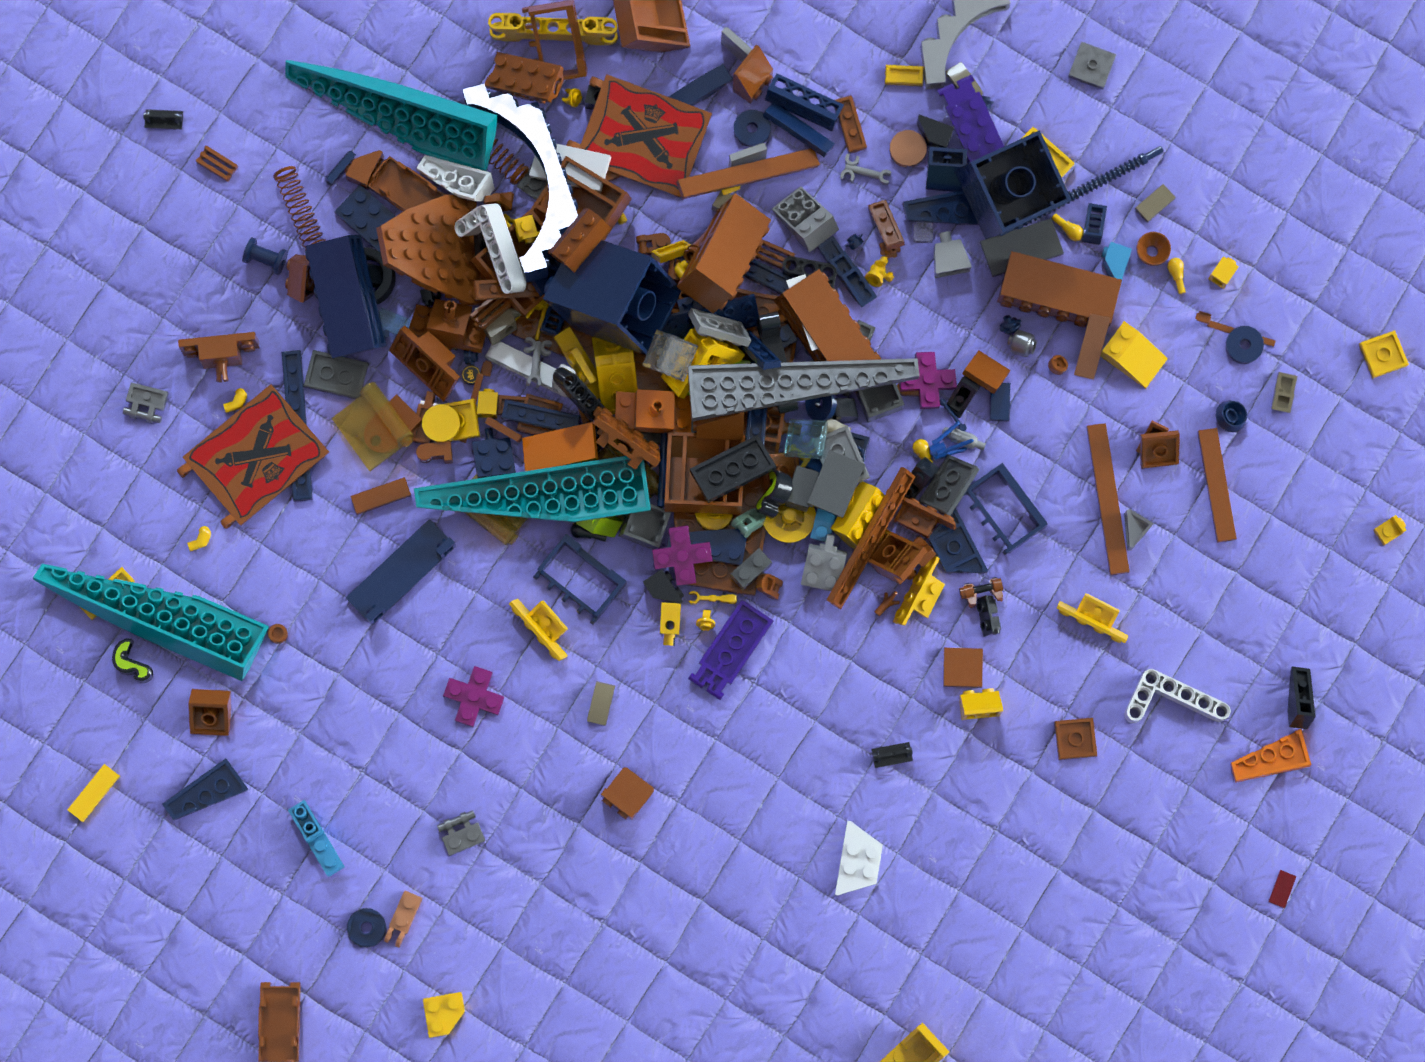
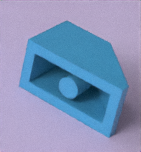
[1101,242,1132,280]

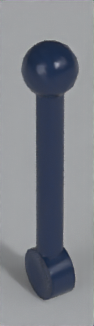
[940,399,967,431]

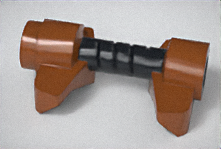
[959,577,1003,608]

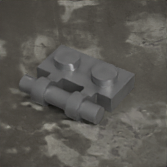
[123,382,169,423]
[437,810,486,856]

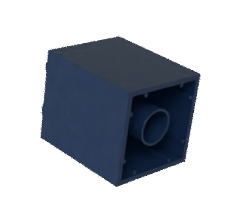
[954,130,1072,240]
[543,240,682,356]

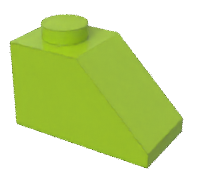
[576,516,623,538]

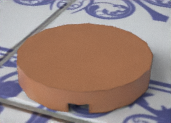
[889,130,927,167]

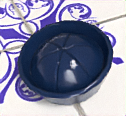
[1215,400,1247,432]

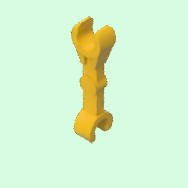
[688,591,737,605]

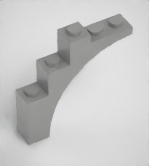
[920,0,1010,90]

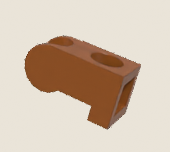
[416,441,453,464]

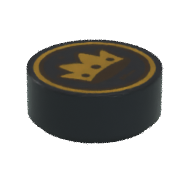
[462,365,481,385]

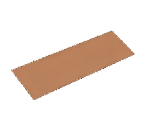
[1074,313,1110,380]

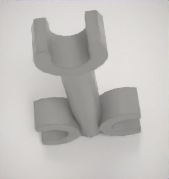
[840,153,891,185]
[523,337,552,388]

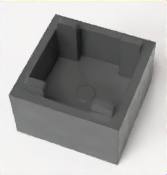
[855,383,905,423]
[619,504,671,550]

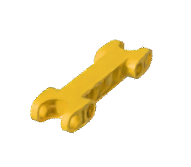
[488,13,618,45]

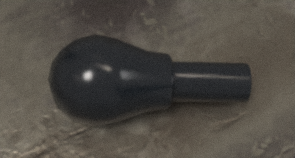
[570,522,607,542]

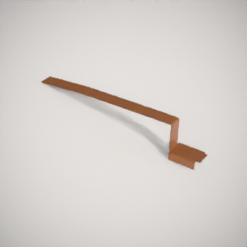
[1195,311,1276,347]
[460,360,493,443]

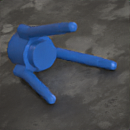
[929,421,974,460]

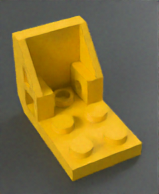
[661,328,745,399]
[592,337,638,414]
[880,1022,949,1062]

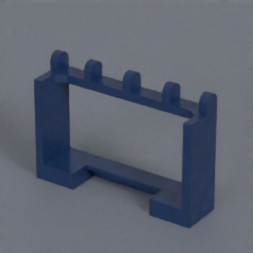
[963,463,1048,555]
[533,534,627,625]

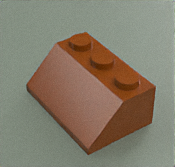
[548,208,611,272]

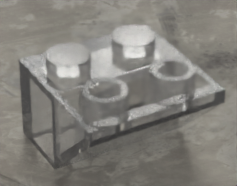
[642,330,698,382]

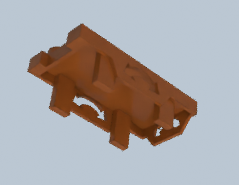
[484,52,564,104]
[367,156,445,212]
[593,406,660,470]
[258,982,301,1062]

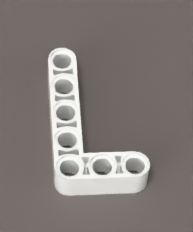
[455,203,526,294]
[485,341,576,398]
[1124,669,1231,723]

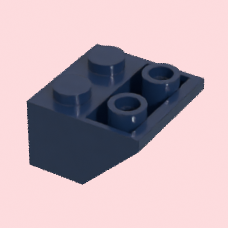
[926,147,967,192]

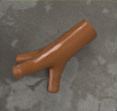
[874,591,900,617]

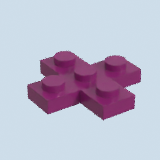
[899,352,957,409]
[652,525,713,586]
[443,666,505,727]

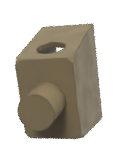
[474,302,522,346]

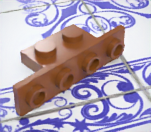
[886,489,956,539]

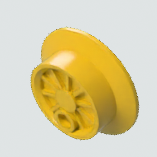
[764,504,816,543]

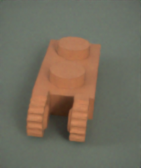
[384,890,423,948]

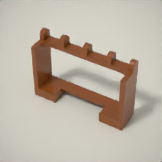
[522,0,588,81]

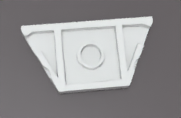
[835,821,883,896]

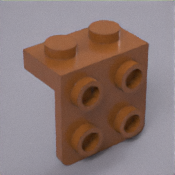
[601,767,654,820]

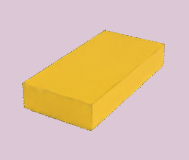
[885,65,923,86]
[651,240,691,263]

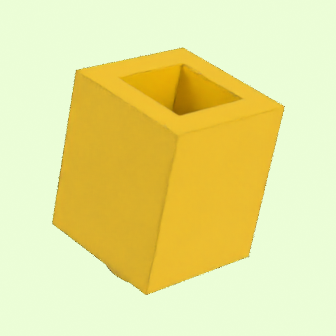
[1208,256,1239,289]
[477,389,498,419]

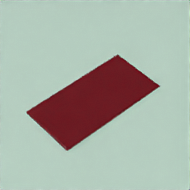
[1268,870,1297,908]

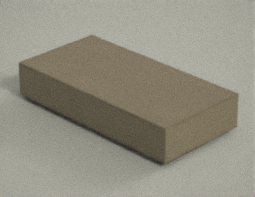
[1135,184,1176,223]

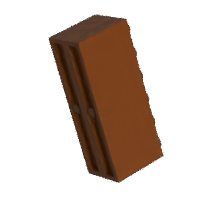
[677,193,771,313]
[997,251,1122,328]
[774,269,881,395]

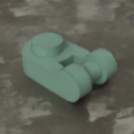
[731,508,766,538]

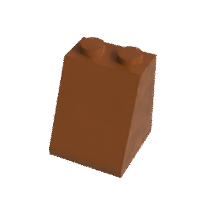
[693,412,744,440]

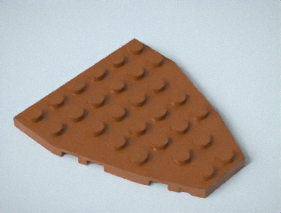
[376,194,496,306]

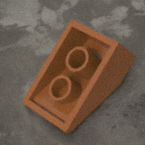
[733,44,774,104]

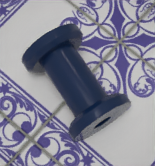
[242,237,288,275]

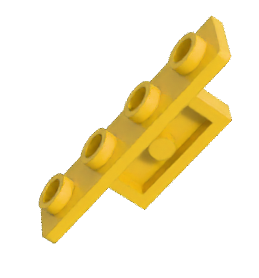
[554,327,600,399]
[893,556,945,626]
[1056,593,1128,643]
[509,599,568,661]

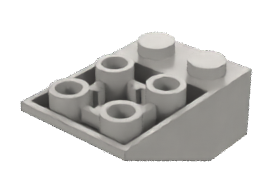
[772,186,839,252]

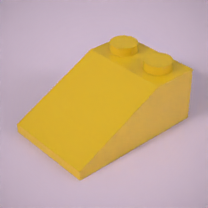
[1100,321,1168,389]

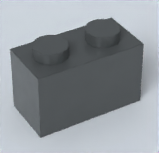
[784,466,819,512]
[730,548,772,591]

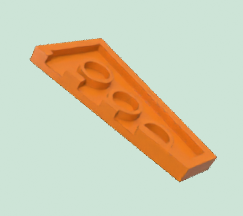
[1230,729,1311,783]

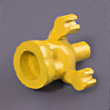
[865,256,894,287]

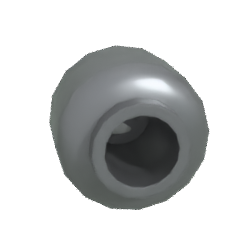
[1007,330,1037,357]

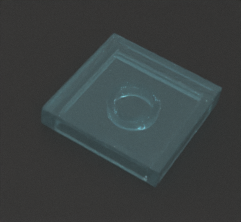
[784,419,828,459]

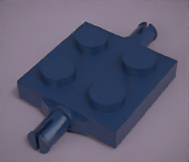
[471,427,516,479]

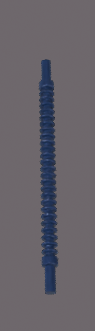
[999,146,1164,237]

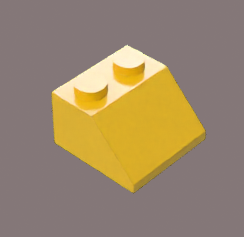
[959,688,1003,720]

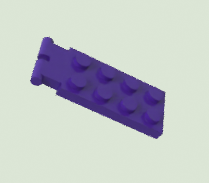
[937,75,1004,162]
[688,600,774,700]

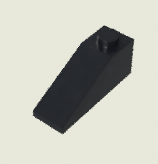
[1287,666,1316,729]

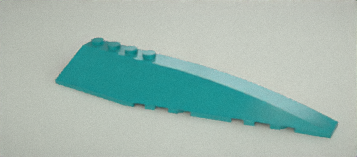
[285,60,497,171]
[414,456,651,522]

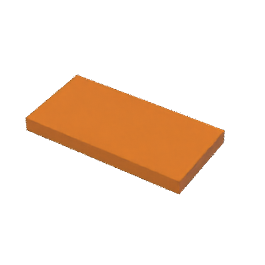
[522,422,598,471]

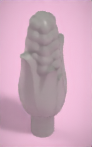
[942,427,986,450]

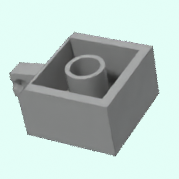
[801,534,847,591]

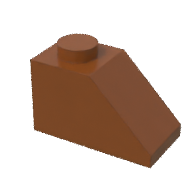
[345,150,384,190]

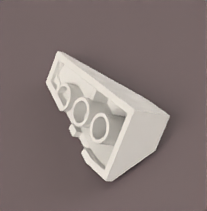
[416,155,495,201]

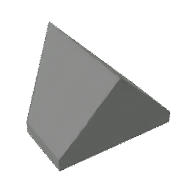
[1124,509,1154,551]

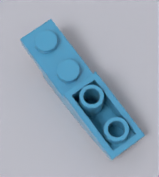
[288,800,345,877]

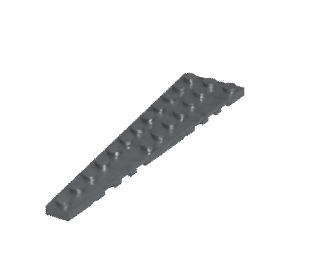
[687,358,919,421]

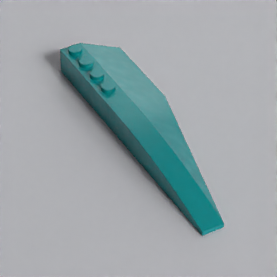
[33,564,269,681]

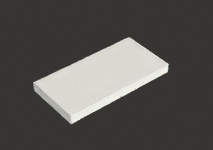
[529,144,611,192]

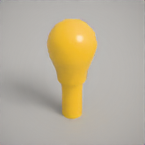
[1051,213,1084,241]
[1167,257,1186,294]
[912,439,934,464]

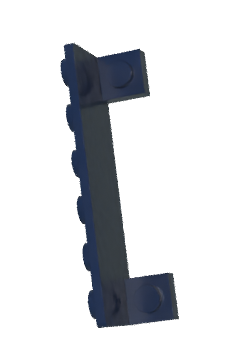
[346,519,456,625]

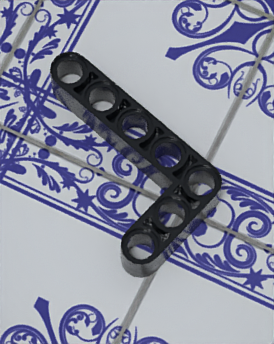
[781,256,837,356]
[757,311,798,414]
[553,367,614,453]

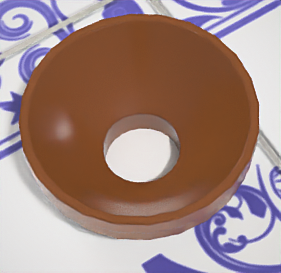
[1136,232,1171,266]

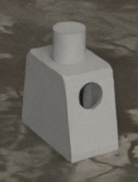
[933,231,971,278]

